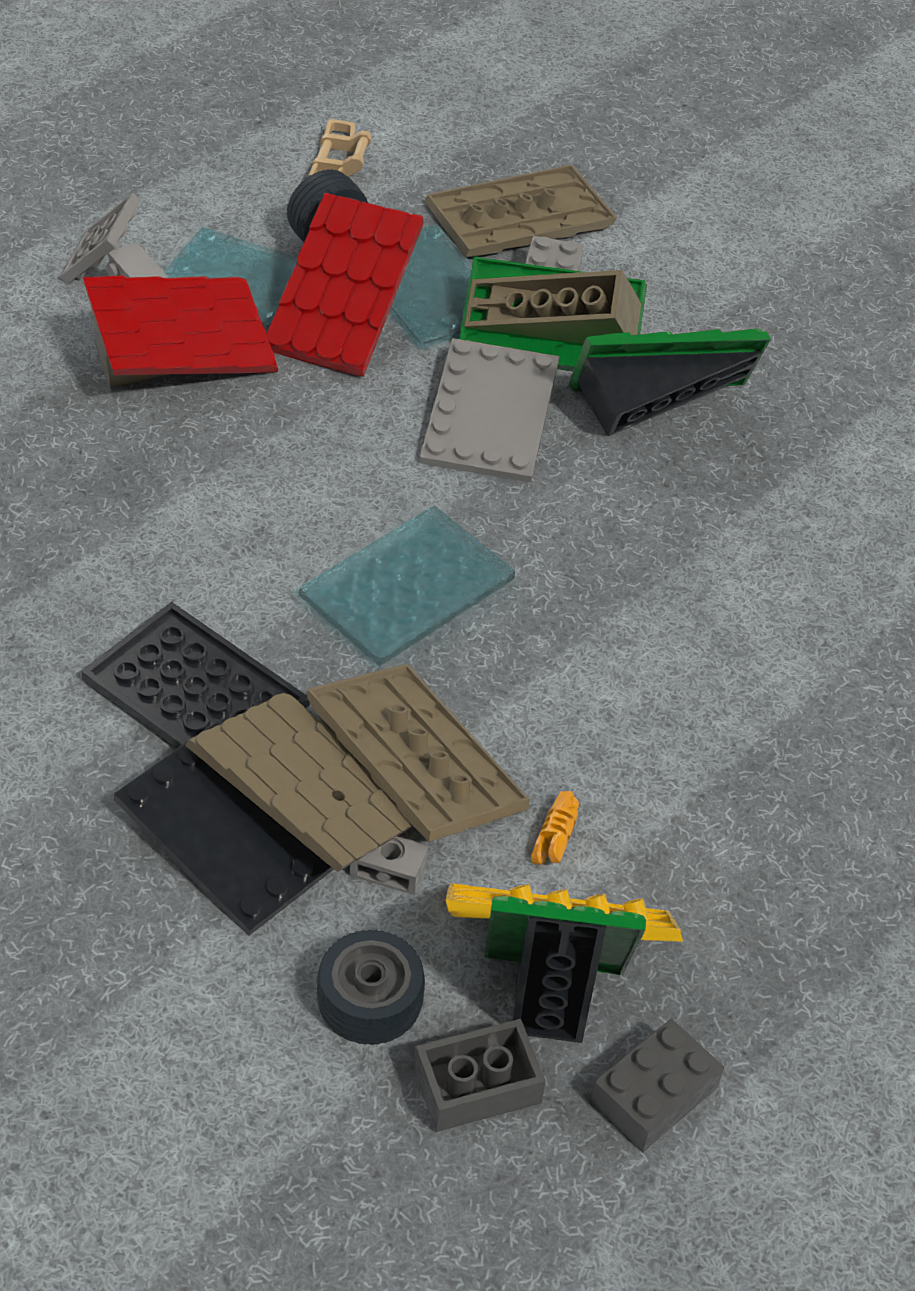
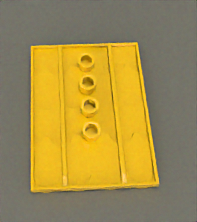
[445,883,683,942]

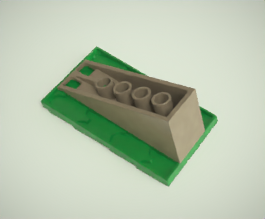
[460,257,647,372]

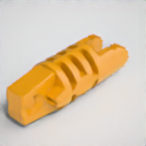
[531,791,579,865]

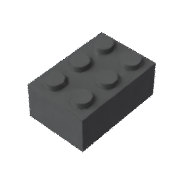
[590,1018,724,1153]
[414,1019,546,1132]

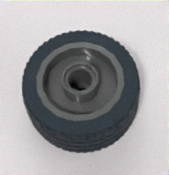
[286,169,369,243]
[317,930,425,1045]

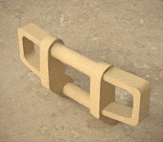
[309,119,372,177]

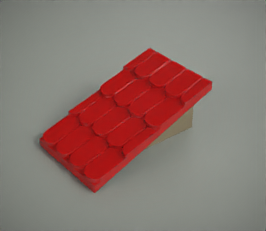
[267,193,424,377]
[82,275,278,387]

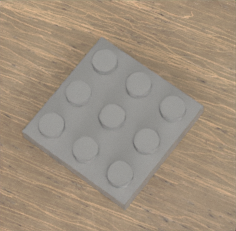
[59,192,140,283]

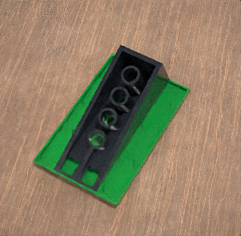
[569,328,771,436]
[484,896,646,1043]

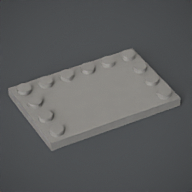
[419,338,559,483]

